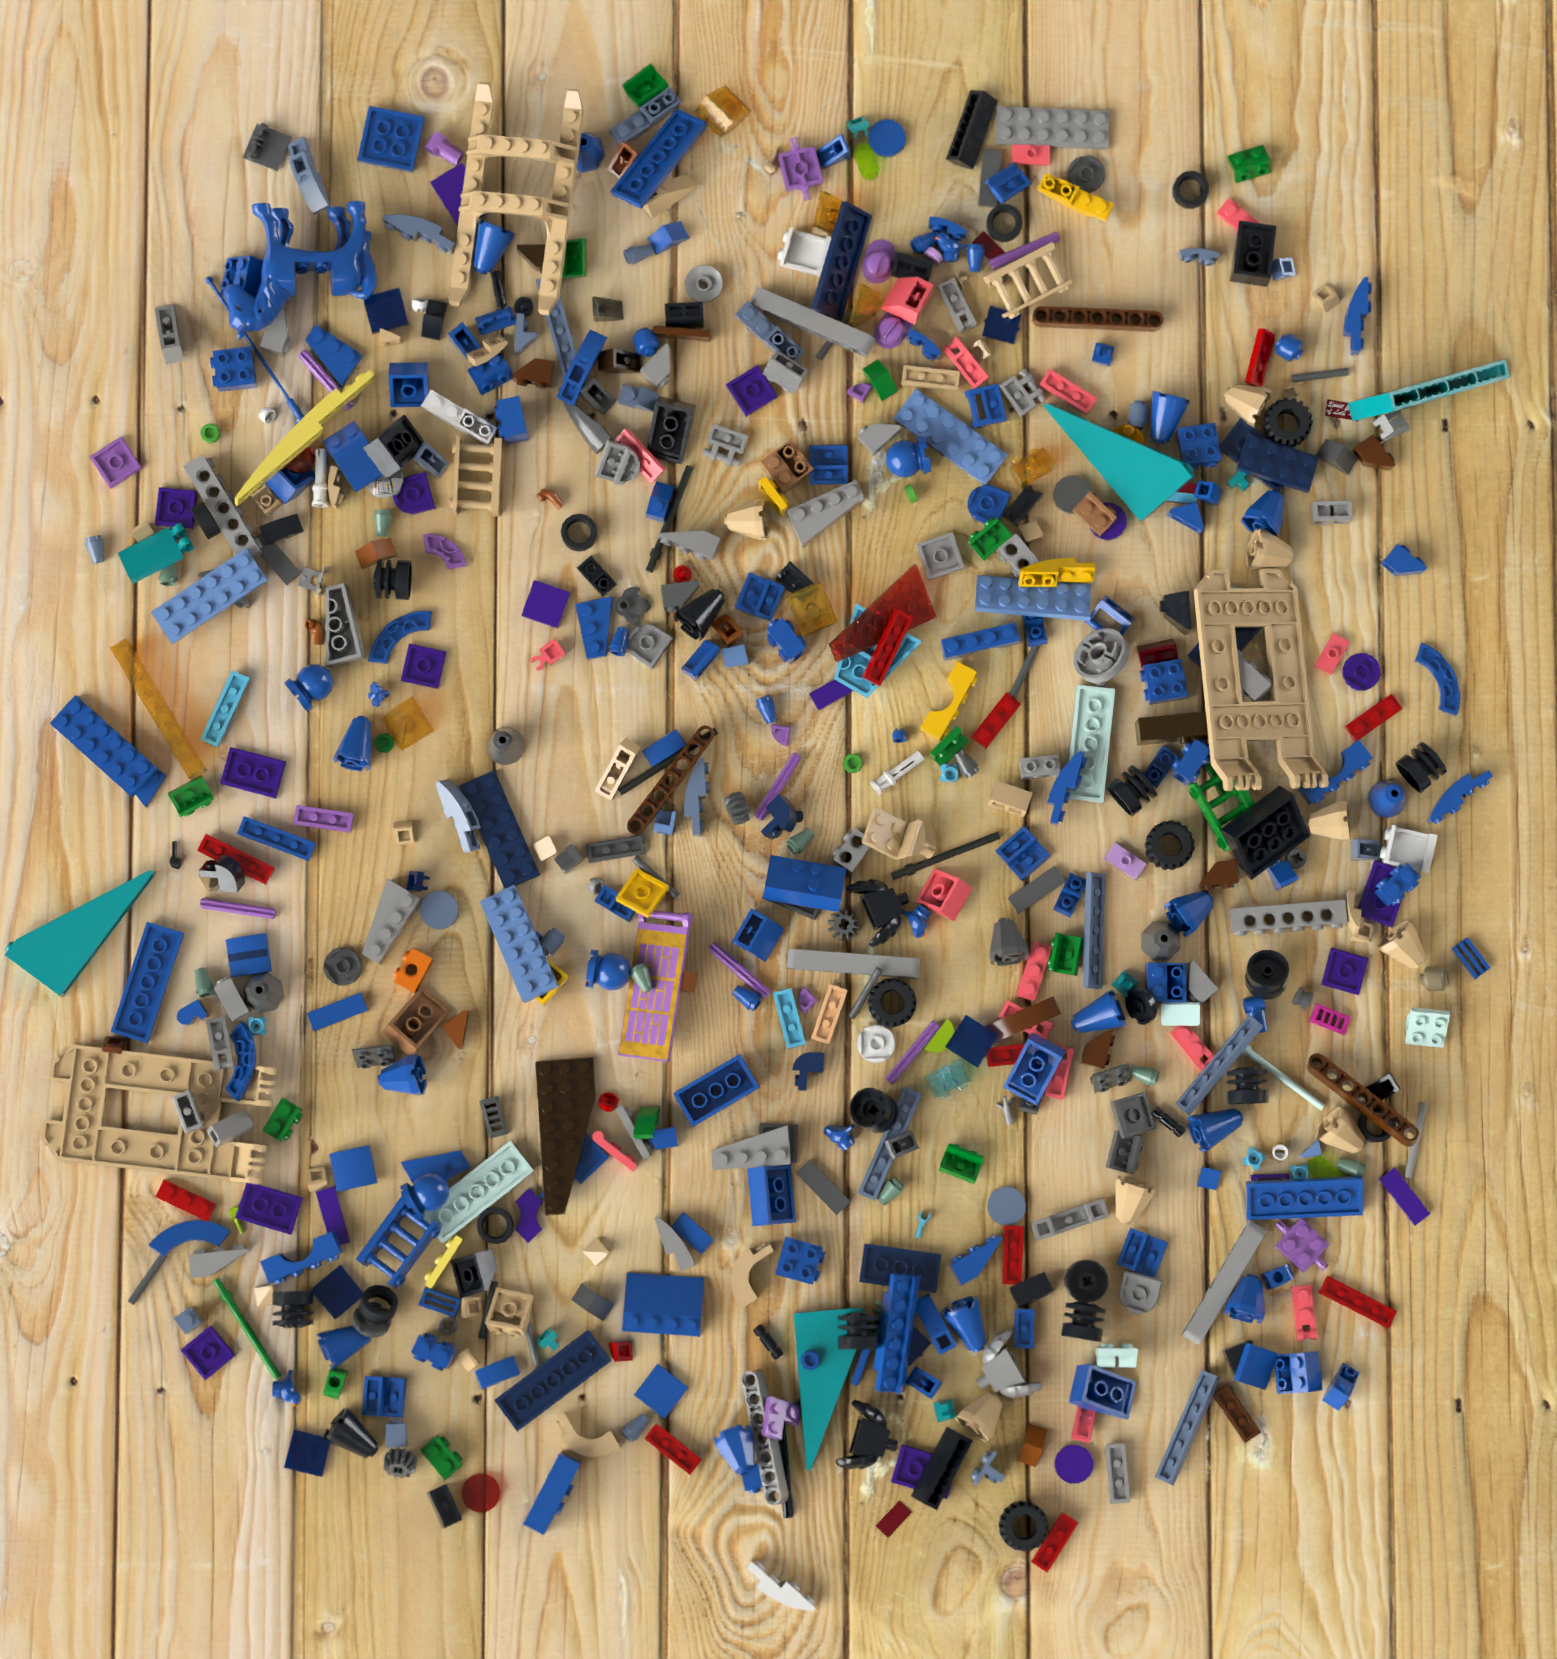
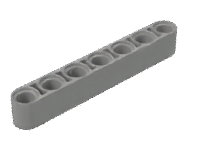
[750,287,875,357]
[787,949,920,979]
[1182,1220,1266,1345]
[742,1370,789,1505]

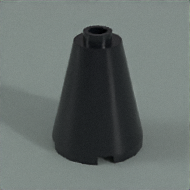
[673,589,725,641]
[323,1407,378,1458]

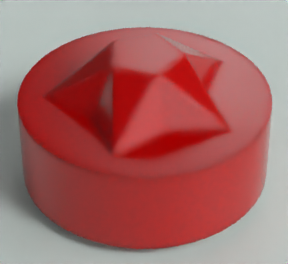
[673,565,692,583]
[598,1092,619,1112]

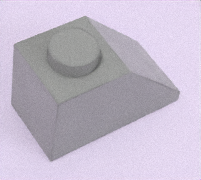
[640,343,670,389]
[858,424,902,456]
[1186,960,1218,1005]

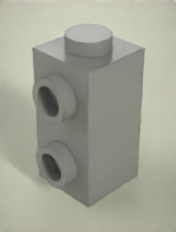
[213,977,251,1022]
[207,1109,254,1148]

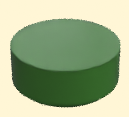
[201,424,220,444]
[904,484,918,503]
[843,754,863,773]

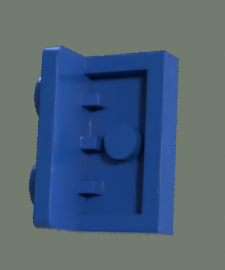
[467,352,513,395]

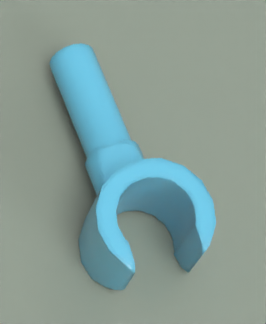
[915,1211,930,1238]

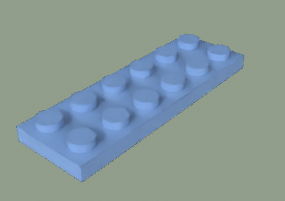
[893,389,1008,485]
[151,548,268,644]
[975,575,1091,621]
[480,885,559,1004]

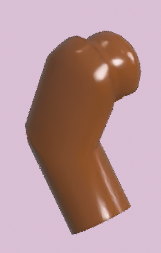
[537,488,565,509]
[305,619,324,645]

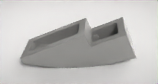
[654,1217,695,1271]

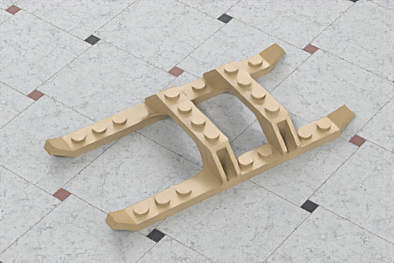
[449,82,584,315]

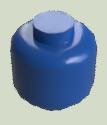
[632,328,660,357]
[1275,334,1304,362]

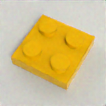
[759,476,789,518]
[616,868,669,919]

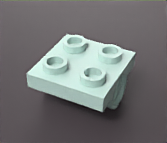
[1405,1007,1450,1048]
[1095,1344,1138,1368]

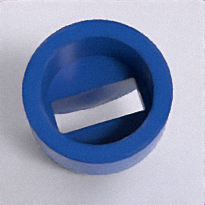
[892,728,908,743]

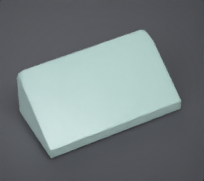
[1161,1002,1200,1026]

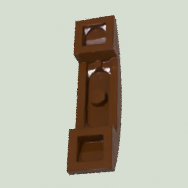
[983,996,1061,1045]

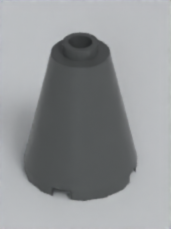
[486,727,525,765]

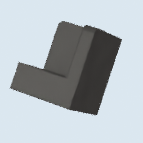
[554,844,584,874]

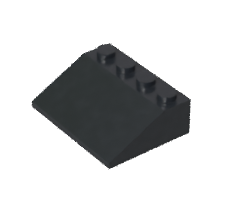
[1221,785,1310,880]

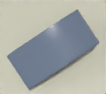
[1178,248,1220,266]

